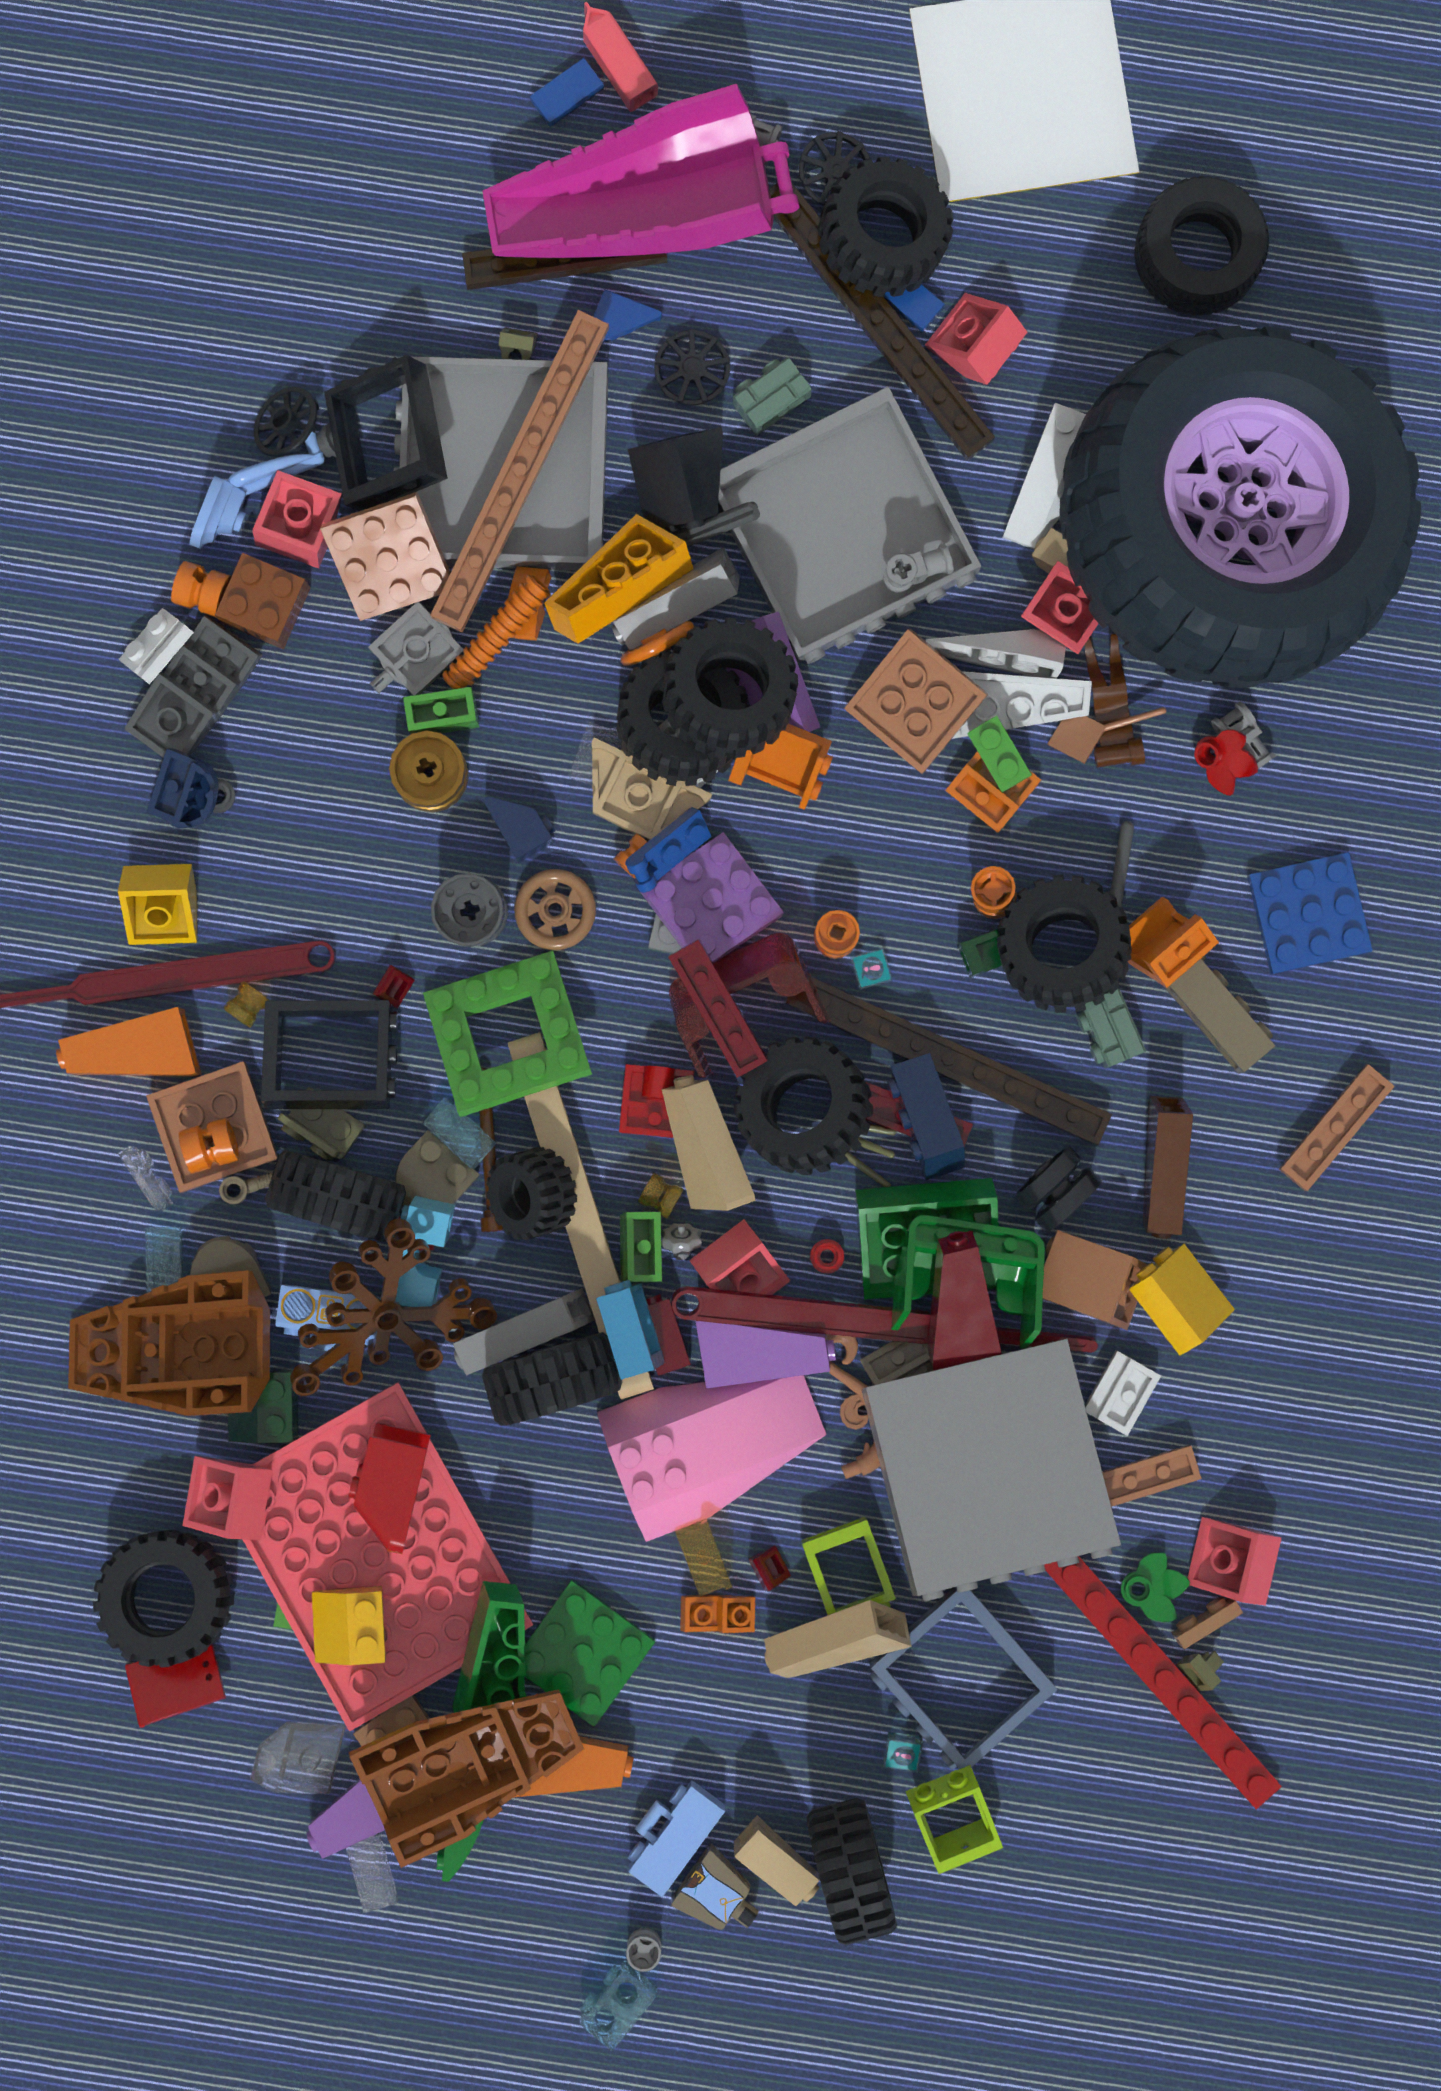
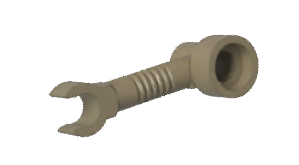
[219,1172,273,1204]

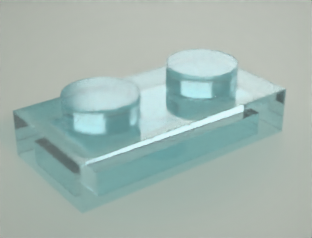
[423,1097,496,1169]
[145,1227,183,1293]

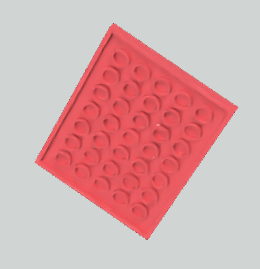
[242,1382,533,1732]

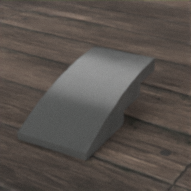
[124,615,263,758]

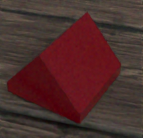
[372,964,415,1009]
[748,1545,791,1591]

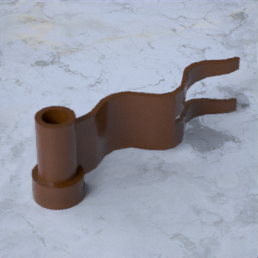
[1084,634,1145,768]

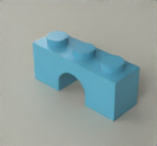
[396,1196,455,1307]

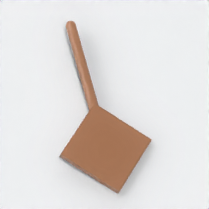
[1047,707,1166,764]

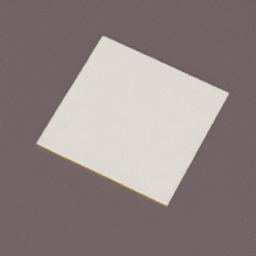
[909,0,1139,202]

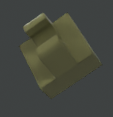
[498,327,538,360]
[1176,1651,1224,1692]

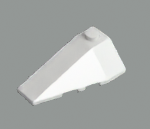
[1002,403,1086,550]
[926,629,1066,679]

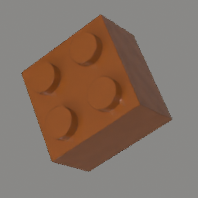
[215,553,311,650]

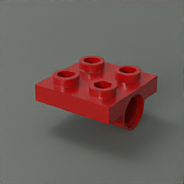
[619,1064,694,1138]

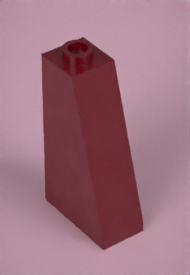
[927,1231,1002,1371]

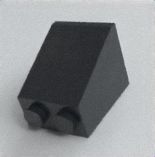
[628,427,723,532]

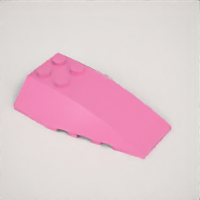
[597,1375,827,1542]

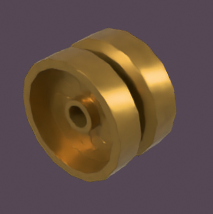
[389,731,469,813]

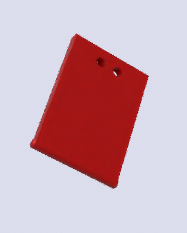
[125,1644,226,1728]

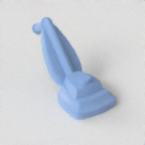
[190,421,325,549]

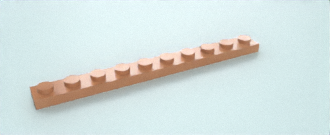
[430,310,609,633]

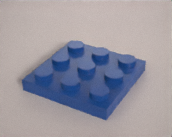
[1247,852,1373,975]

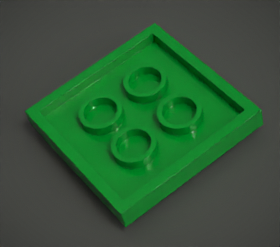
[524,1579,656,1727]

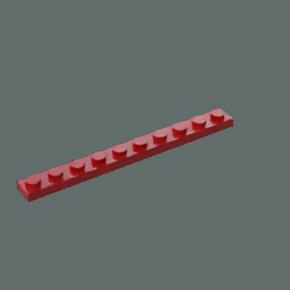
[1044,1556,1282,1810]

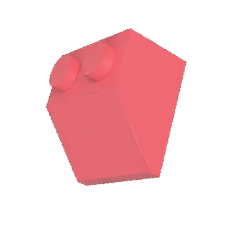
[925,293,1028,385]
[253,470,342,568]
[1021,561,1099,654]
[689,1219,790,1295]
[182,1456,272,1540]
[1187,1517,1281,1606]

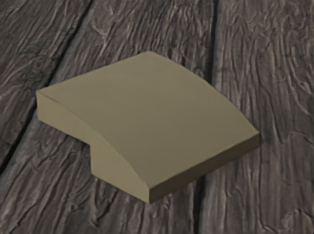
[860,1341,934,1385]

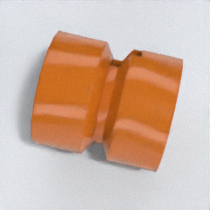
[171,561,231,618]
[971,866,1017,919]
[814,910,860,959]
[179,1118,240,1174]

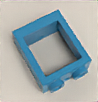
[596,1280,665,1380]

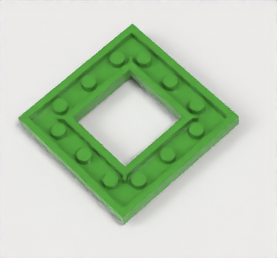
[423,950,592,1117]

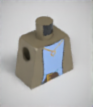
[671,1843,759,1930]

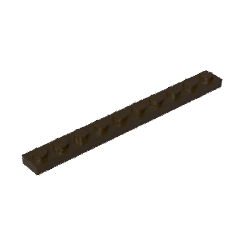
[769,182,995,461]
[785,972,1112,1146]

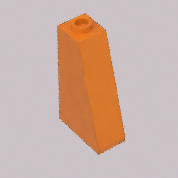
[56,1007,202,1077]
[513,1736,634,1798]

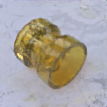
[223,981,271,1028]
[637,1173,684,1219]

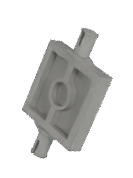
[368,602,464,695]

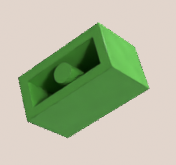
[403,687,479,735]
[967,715,1032,793]
[619,1212,662,1283]

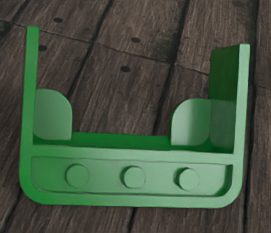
[891,1215,1045,1349]

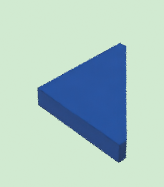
[593,289,663,343]

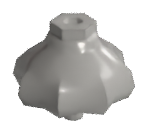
[661,1223,702,1260]

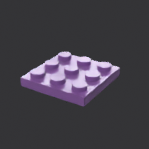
[640,832,784,963]

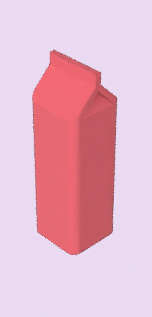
[583,2,658,112]

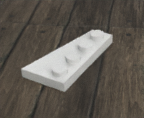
[952,671,1092,739]

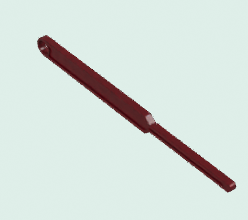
[0,941,336,1009]
[671,1286,1098,1353]

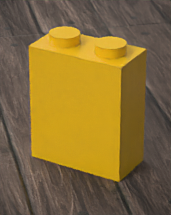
[1129,1244,1235,1355]

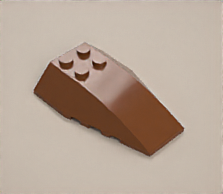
[68,1270,270,1416]
[348,1689,584,1868]

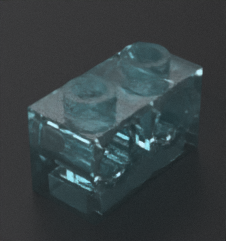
[579,1960,657,2051]

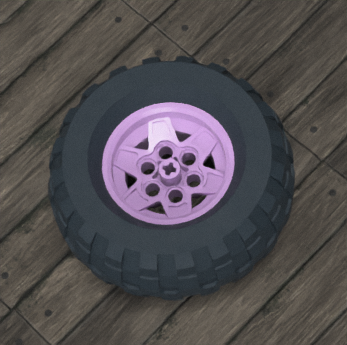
[1059,325,1421,688]

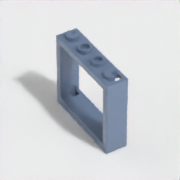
[869,1587,1058,1770]

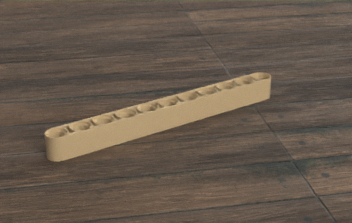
[508,1032,654,1400]

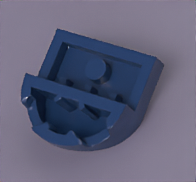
[147,748,219,828]

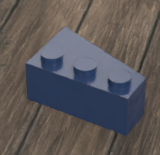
[887,1053,965,1180]

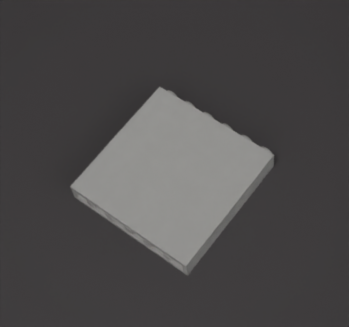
[394,357,609,571]
[718,386,981,664]
[861,1339,1121,1601]

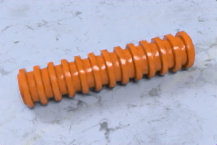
[442,575,551,689]

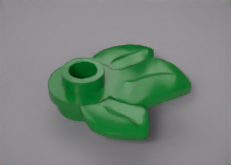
[1121,1553,1190,1622]

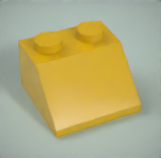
[118,864,198,945]
[312,1586,386,1665]

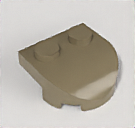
[394,1130,480,1207]
[190,1236,271,1297]

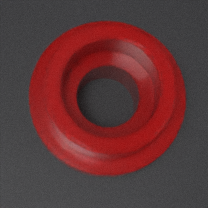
[810,1239,844,1274]

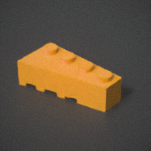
[544,514,694,644]

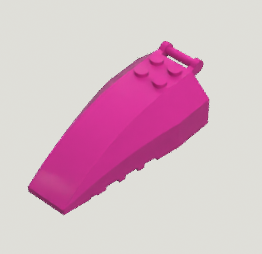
[482,84,799,258]

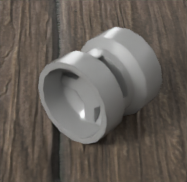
[626,1928,661,1972]

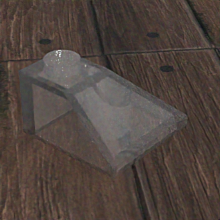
[250,1721,346,1794]

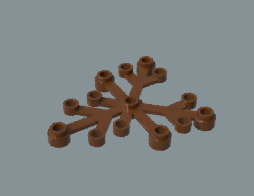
[290,1219,497,1396]

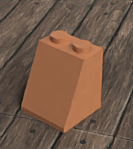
[1043,1230,1148,1330]

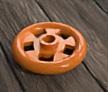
[620,621,694,666]

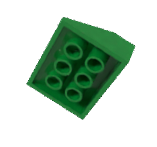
[855,1178,999,1300]

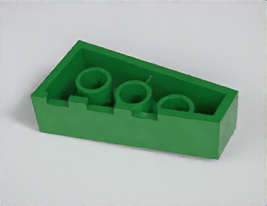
[452,1581,526,1713]

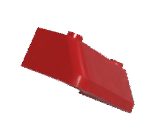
[348,1422,431,1554]

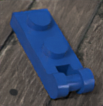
[625,807,712,893]

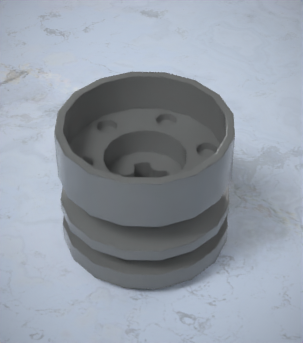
[431,873,509,947]

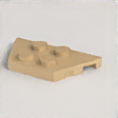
[592,737,712,841]

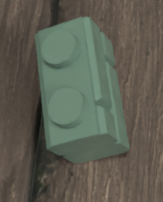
[733,357,812,436]
[1076,989,1146,1069]

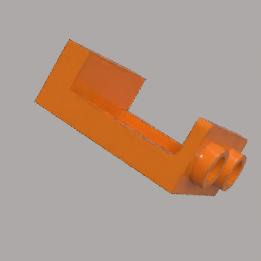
[728,724,833,810]
[1128,897,1219,988]

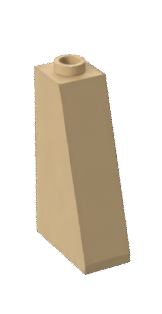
[662,1075,756,1211]
[764,1600,912,1678]

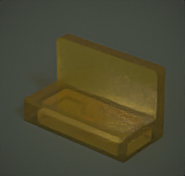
[675,1518,732,1597]

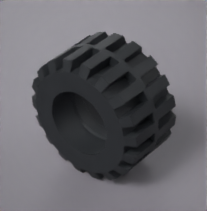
[486,1147,577,1240]

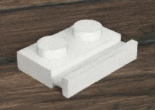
[119,608,194,685]
[1085,1350,1161,1436]

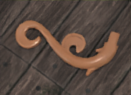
[826,1334,880,1479]

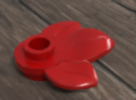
[1194,729,1258,796]

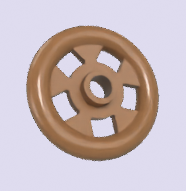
[514,869,596,950]

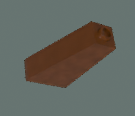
[1143,1096,1193,1239]

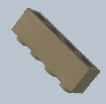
[1162,955,1275,1074]

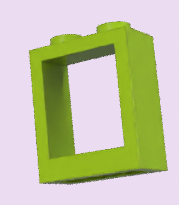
[801,1516,896,1615]
[905,1765,1003,1874]

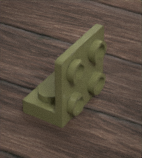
[277,1087,366,1161]

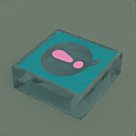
[850,948,893,990]
[883,1732,923,1772]

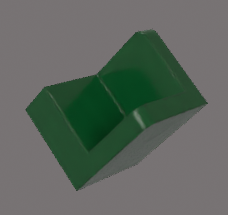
[958,929,1002,978]

